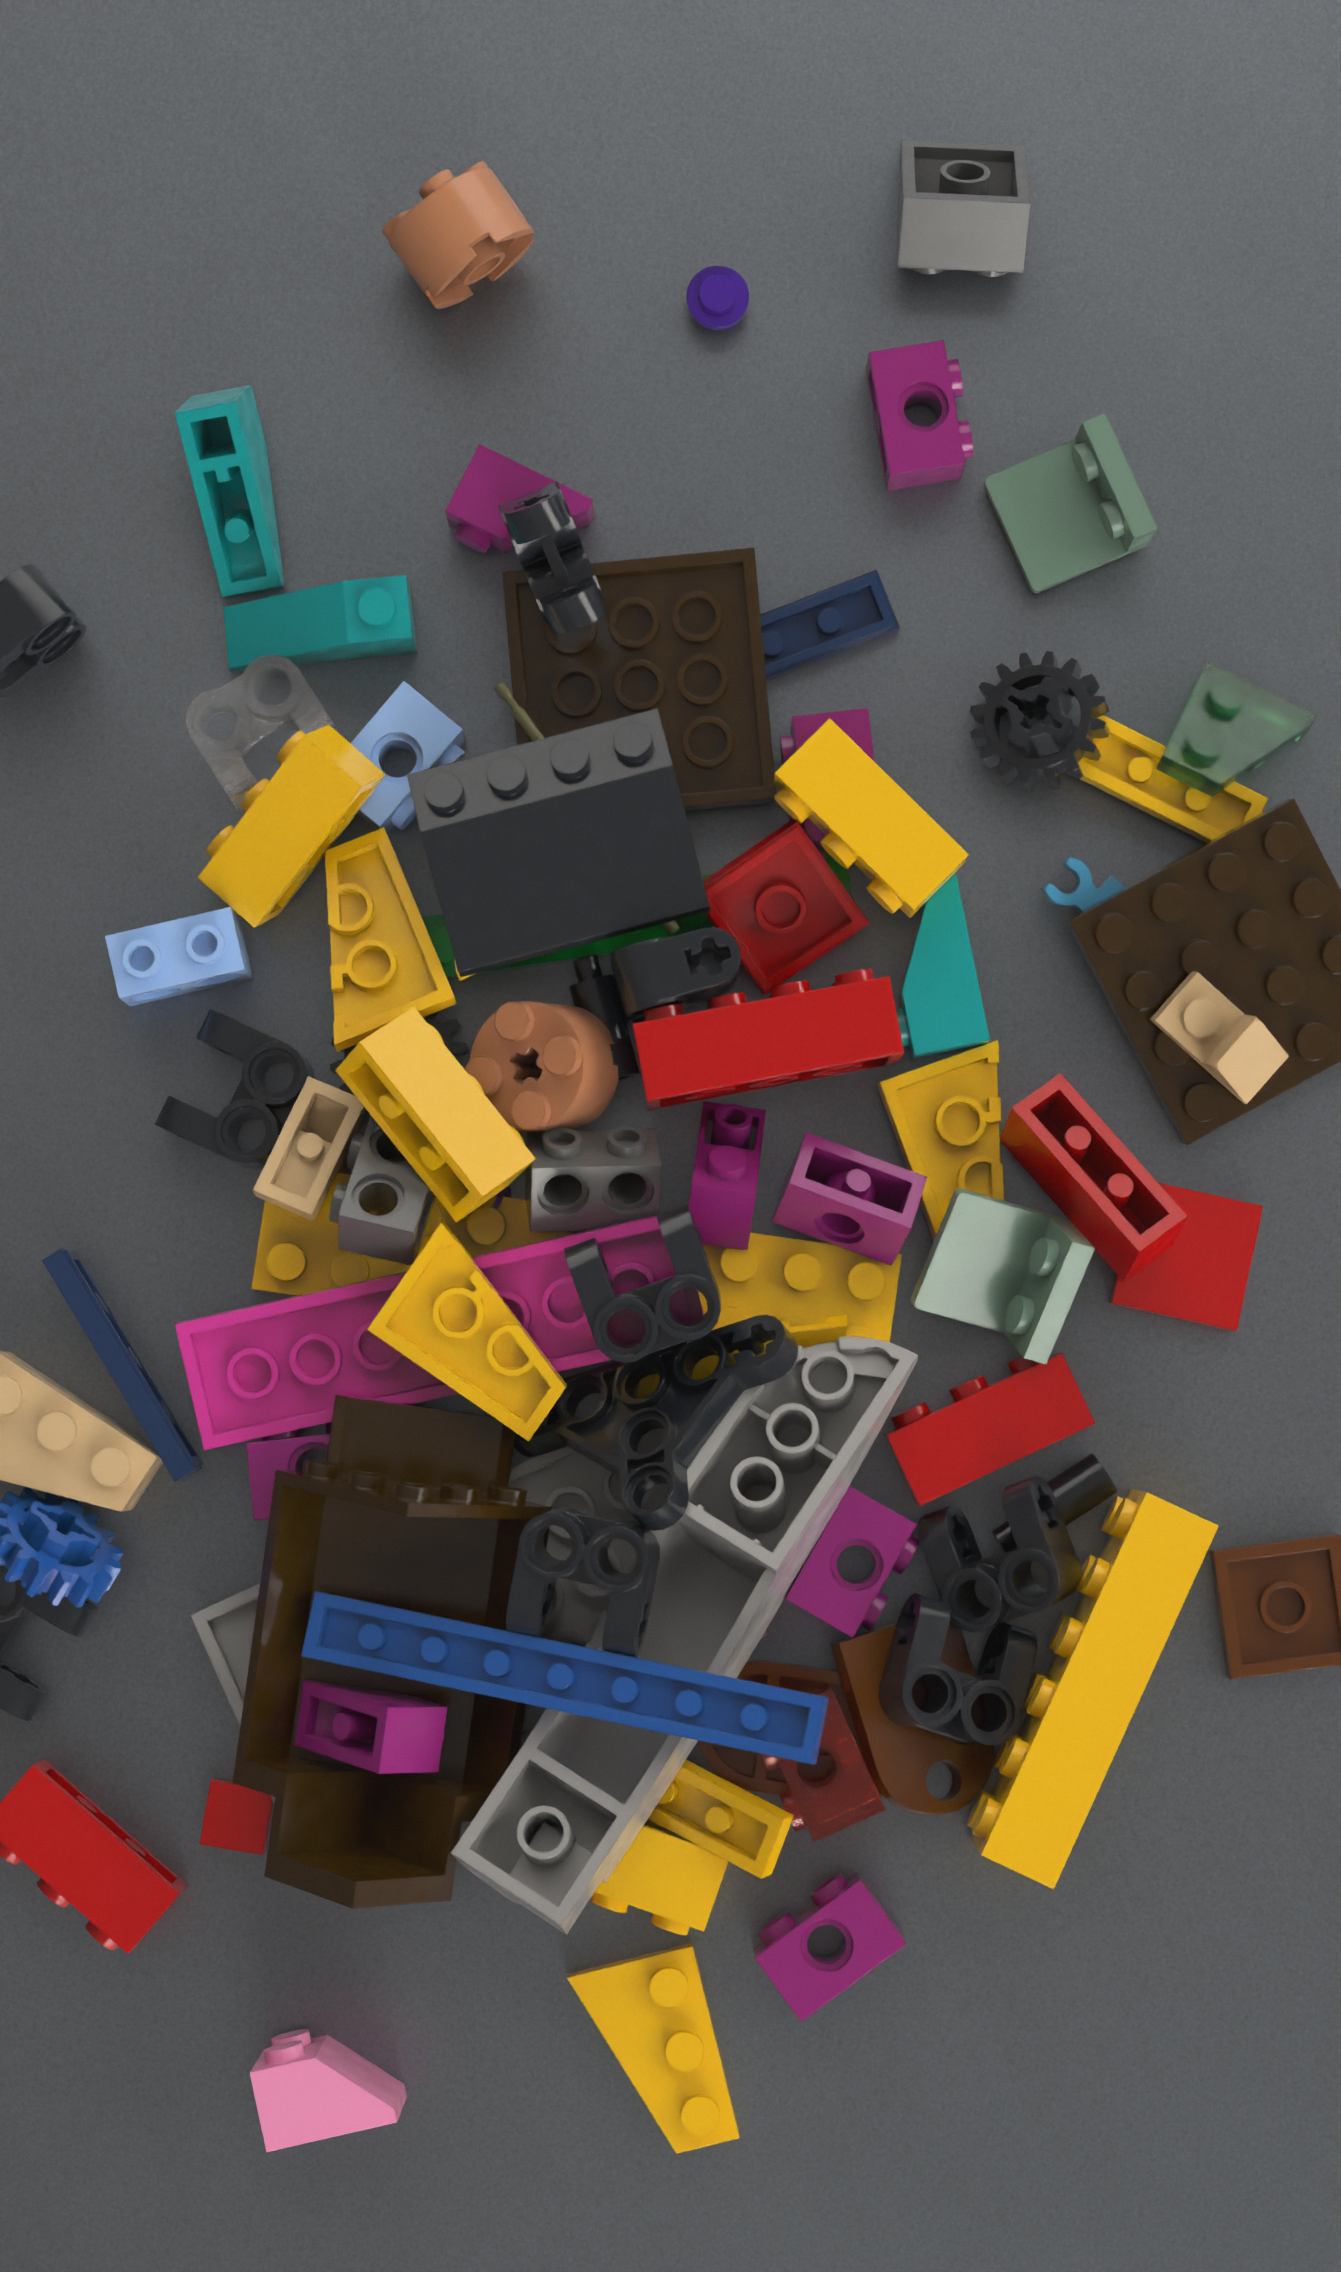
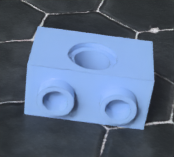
[351,681,466,834]

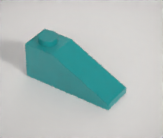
[175,385,284,597]
[223,575,418,671]
[896,872,990,1061]

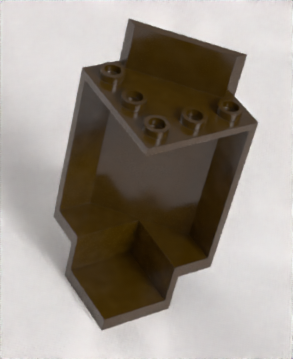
[233,1395,552,1909]

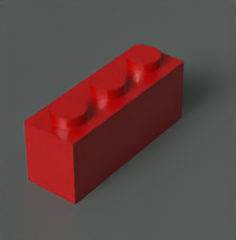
[1000,1073,1188,1282]
[883,1353,1095,1506]
[0,1759,188,1954]

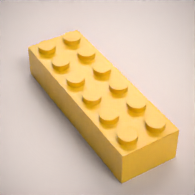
[966,1489,1219,1889]

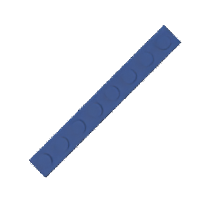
[301,1591,829,1764]

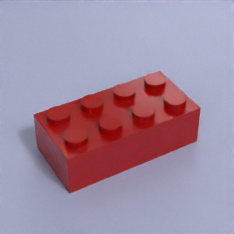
[633,969,904,1111]

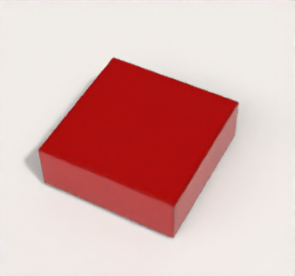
[199,1778,274,1855]

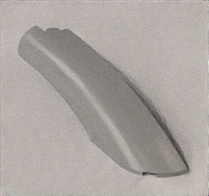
[451,1336,918,1935]

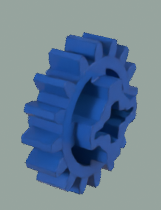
[0,1487,123,1607]

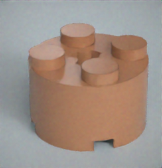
[382,161,535,309]
[465,1001,618,1131]

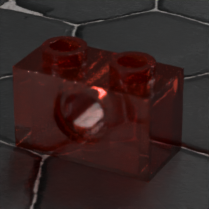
[760,1684,886,1842]

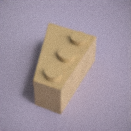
[0,1351,163,1512]

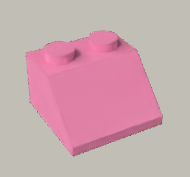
[250,2029,407,2152]

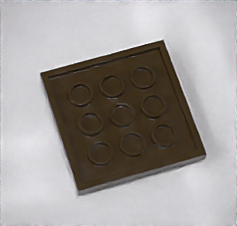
[502,548,777,811]
[1065,798,1341,1145]

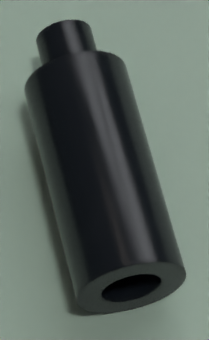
[569,955,640,1081]
[992,1453,1118,1552]

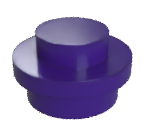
[686,266,749,330]

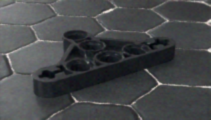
[514,1315,798,1531]

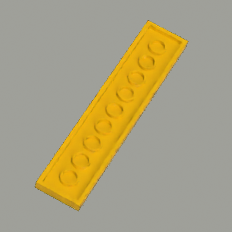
[251,1173,902,1343]

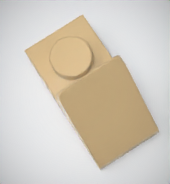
[1150,971,1289,1104]
[253,1076,366,1221]

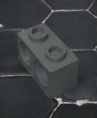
[329,1116,436,1266]
[525,1126,662,1232]

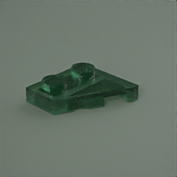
[1155,662,1316,797]

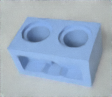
[105,907,253,1006]

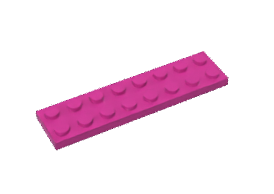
[175,1215,704,1450]

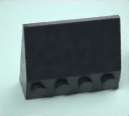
[407,708,711,977]

